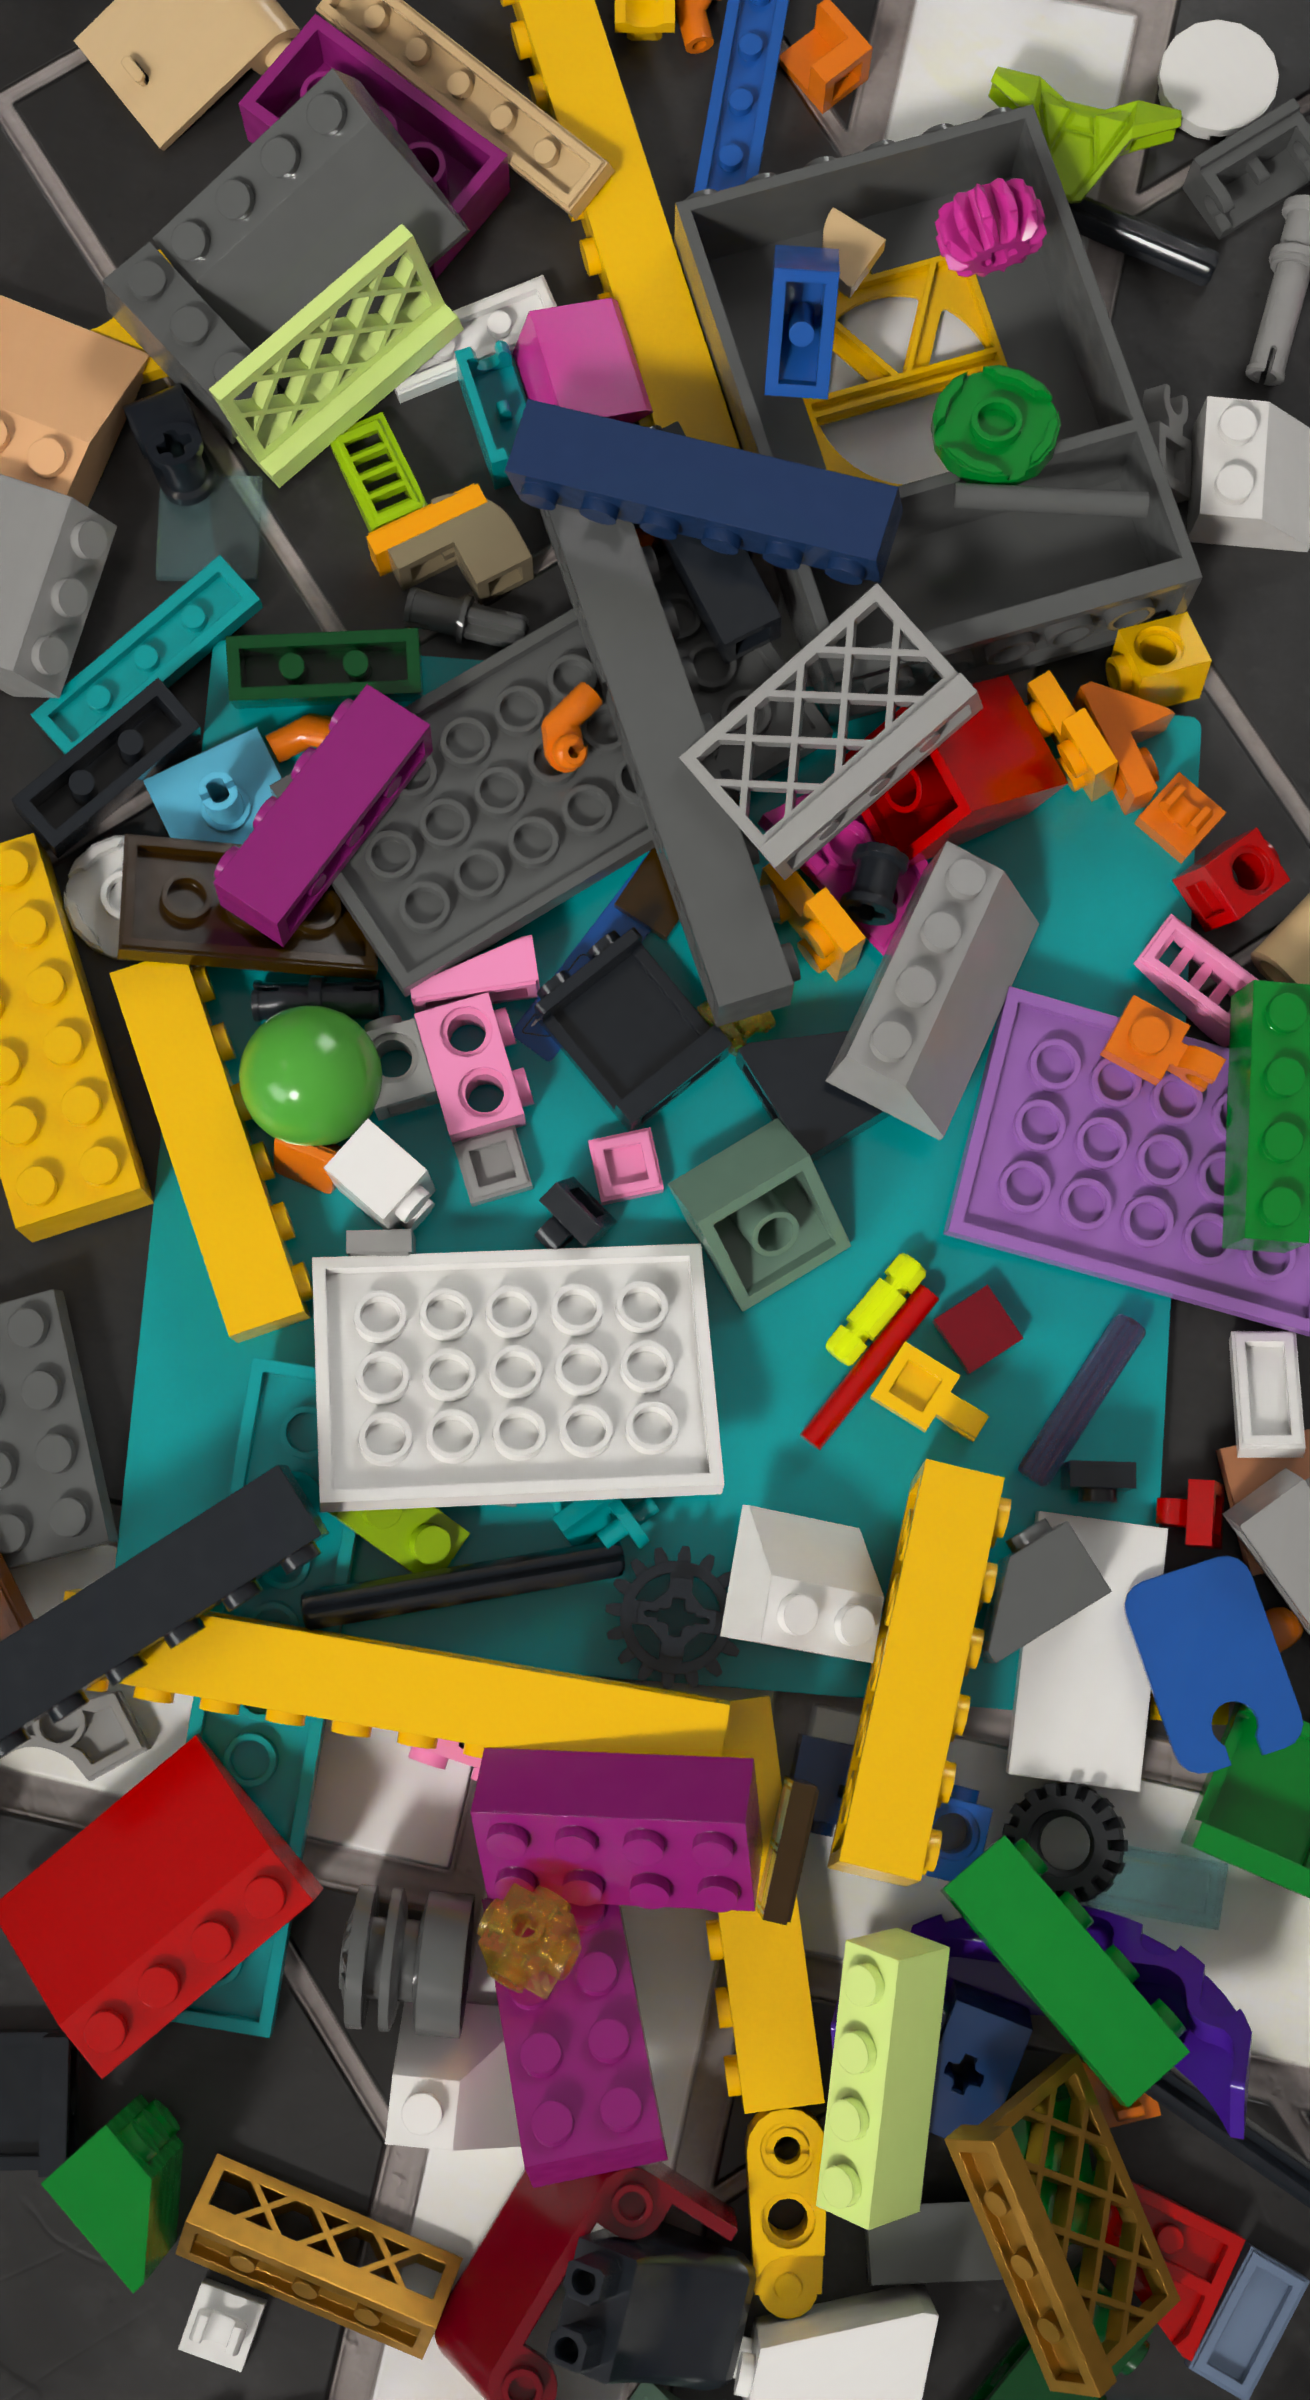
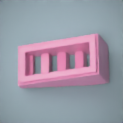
[1133,913,1258,1048]
[410,934,540,1013]

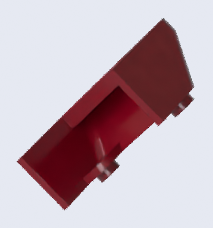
[435,2162,738,2400]

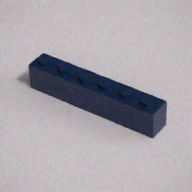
[505,399,903,585]

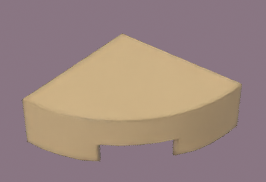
[822,207,886,299]

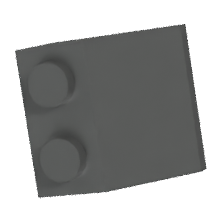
[980,1518,1112,1663]

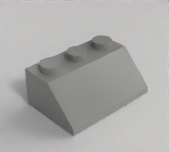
[0,474,117,698]

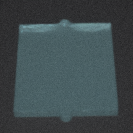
[156,470,263,583]

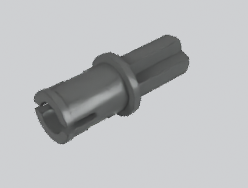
[403,587,529,648]

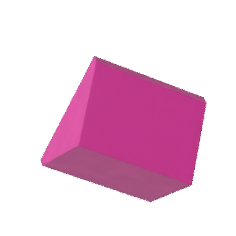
[512,298,653,424]

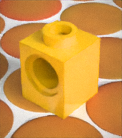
[1106,612,1212,707]

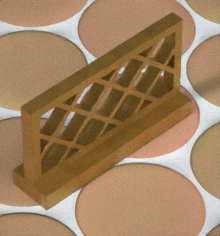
[944,2054,1181,2398]

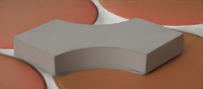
[16,1691,151,1781]

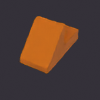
[1072,681,1175,815]

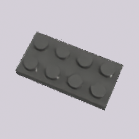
[0,1289,119,1570]

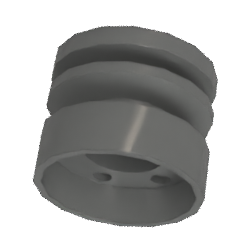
[339,1884,475,2039]

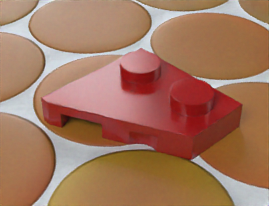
[1105,2179,1246,2361]

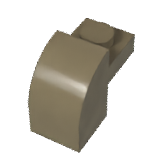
[388,493,534,605]

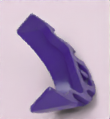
[831,1905,1252,2140]

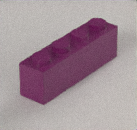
[213,684,433,947]

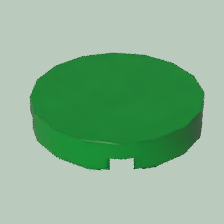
[931,365,1061,485]

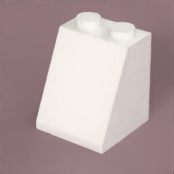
[733,2284,939,2400]

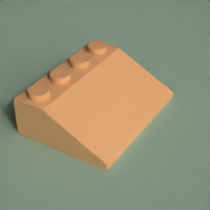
[0,295,150,507]

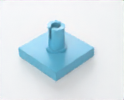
[143,727,282,844]

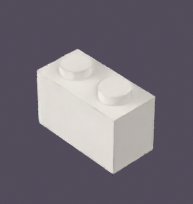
[324,1119,436,1231]

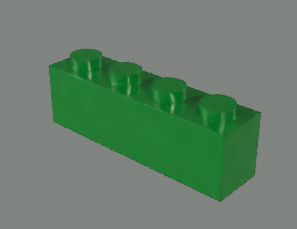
[1222,980,1310,1253]
[940,1835,1190,2107]

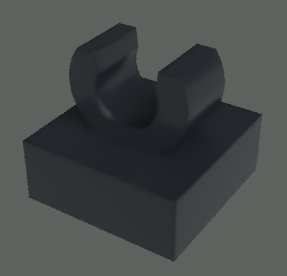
[534,1176,617,1249]

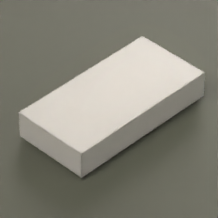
[1229,1331,1306,1458]

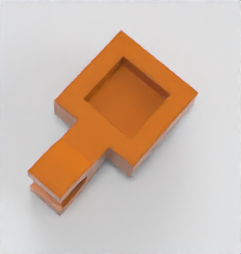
[1100,995,1226,1092]

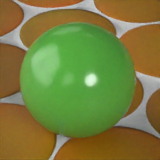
[239,1006,382,1146]

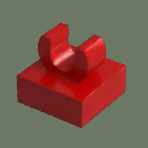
[1156,1479,1225,1550]

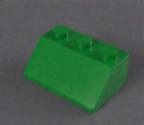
[41,2094,183,2294]

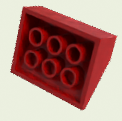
[0,1734,324,2079]

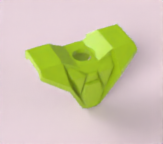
[988,66,1182,203]

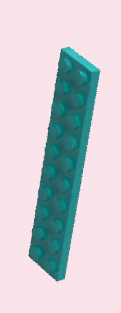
[171,1357,358,2038]

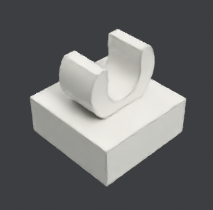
[178,2277,268,2372]

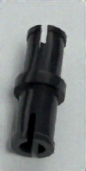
[251,975,385,1022]

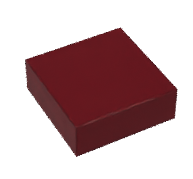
[932,1285,1023,1375]

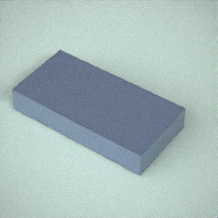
[1184,2242,1310,2400]

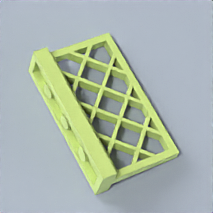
[209,224,464,488]

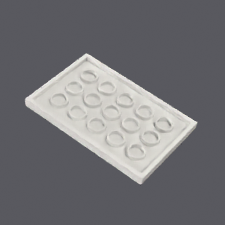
[312,1243,725,1512]

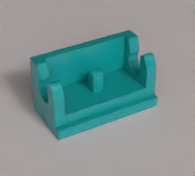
[454,341,527,490]

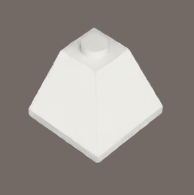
[385,2002,521,2151]

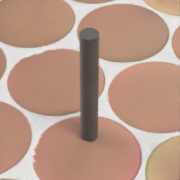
[953,482,1149,518]

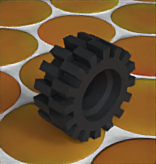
[1002,1782,1128,1903]

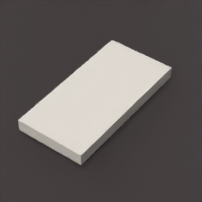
[1006,1511,1168,1792]

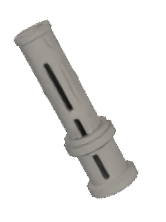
[1245,194,1310,386]

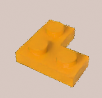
[1026,670,1118,802]
[760,863,866,982]

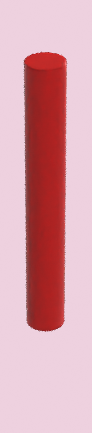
[800,1284,939,1451]

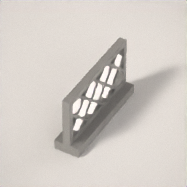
[679,583,983,880]

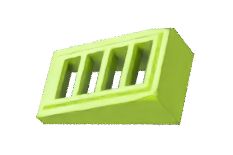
[330,412,427,533]

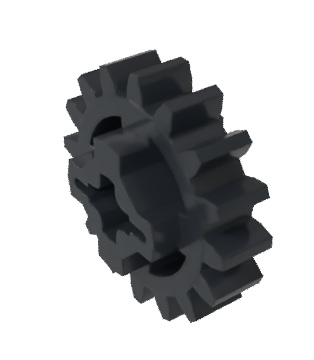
[605,1546,740,1690]

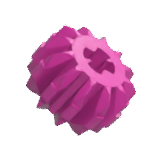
[935,178,1047,277]

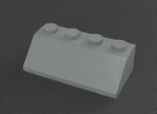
[825,841,1039,1140]

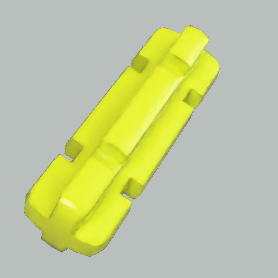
[825,1253,927,1366]

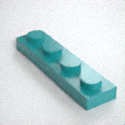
[30,555,263,754]

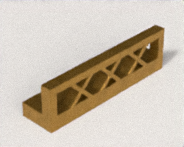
[175,2153,463,2360]

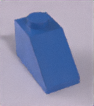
[764,245,840,399]

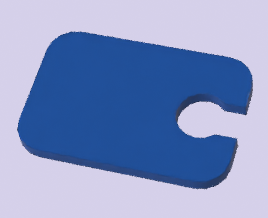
[1124,1556,1303,1774]

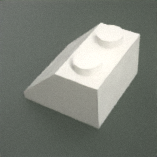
[1186,396,1310,552]
[720,1505,884,1663]

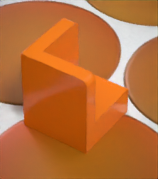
[779,0,873,114]

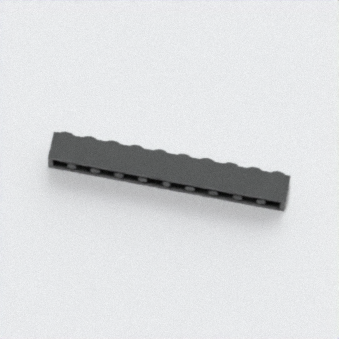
[540,504,801,1027]

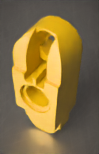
[744,2106,826,2319]

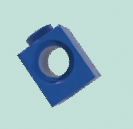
[926,1784,993,1882]

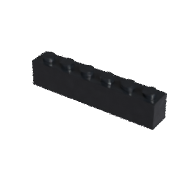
[0,1465,330,1759]

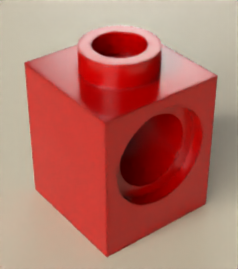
[1172,827,1290,932]

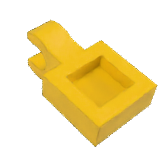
[870,1341,989,1442]

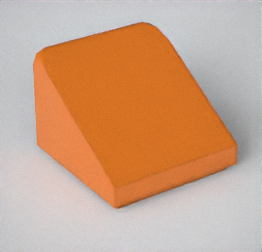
[274,1138,342,1194]

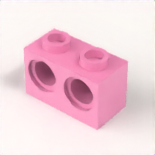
[414,992,534,1146]

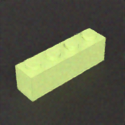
[816,1927,950,2230]

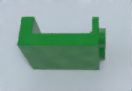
[1181,1702,1310,1898]

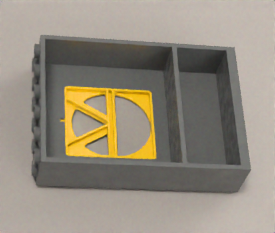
[674,104,1203,726]

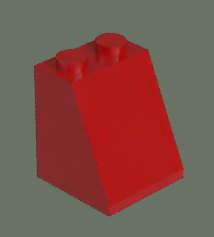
[834,675,1068,868]

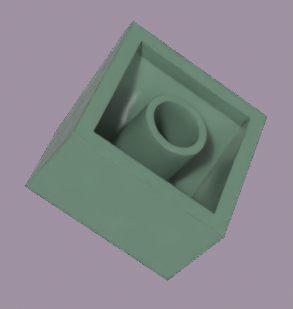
[668,1118,851,1312]

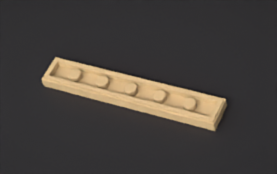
[315,0,615,220]

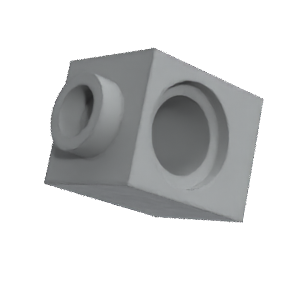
[364,1015,440,1121]

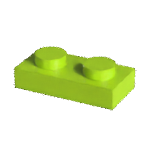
[328,1507,470,1573]

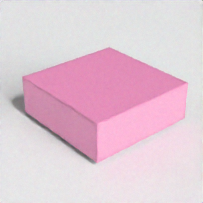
[588,1127,664,1205]

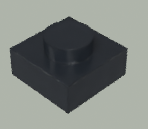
[1061,1460,1136,1504]

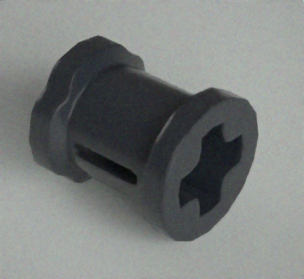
[839,842,910,926]

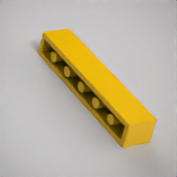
[109,961,313,1343]
[705,1695,825,2114]

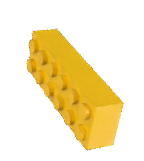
[0,833,154,1243]
[827,1459,1011,1887]

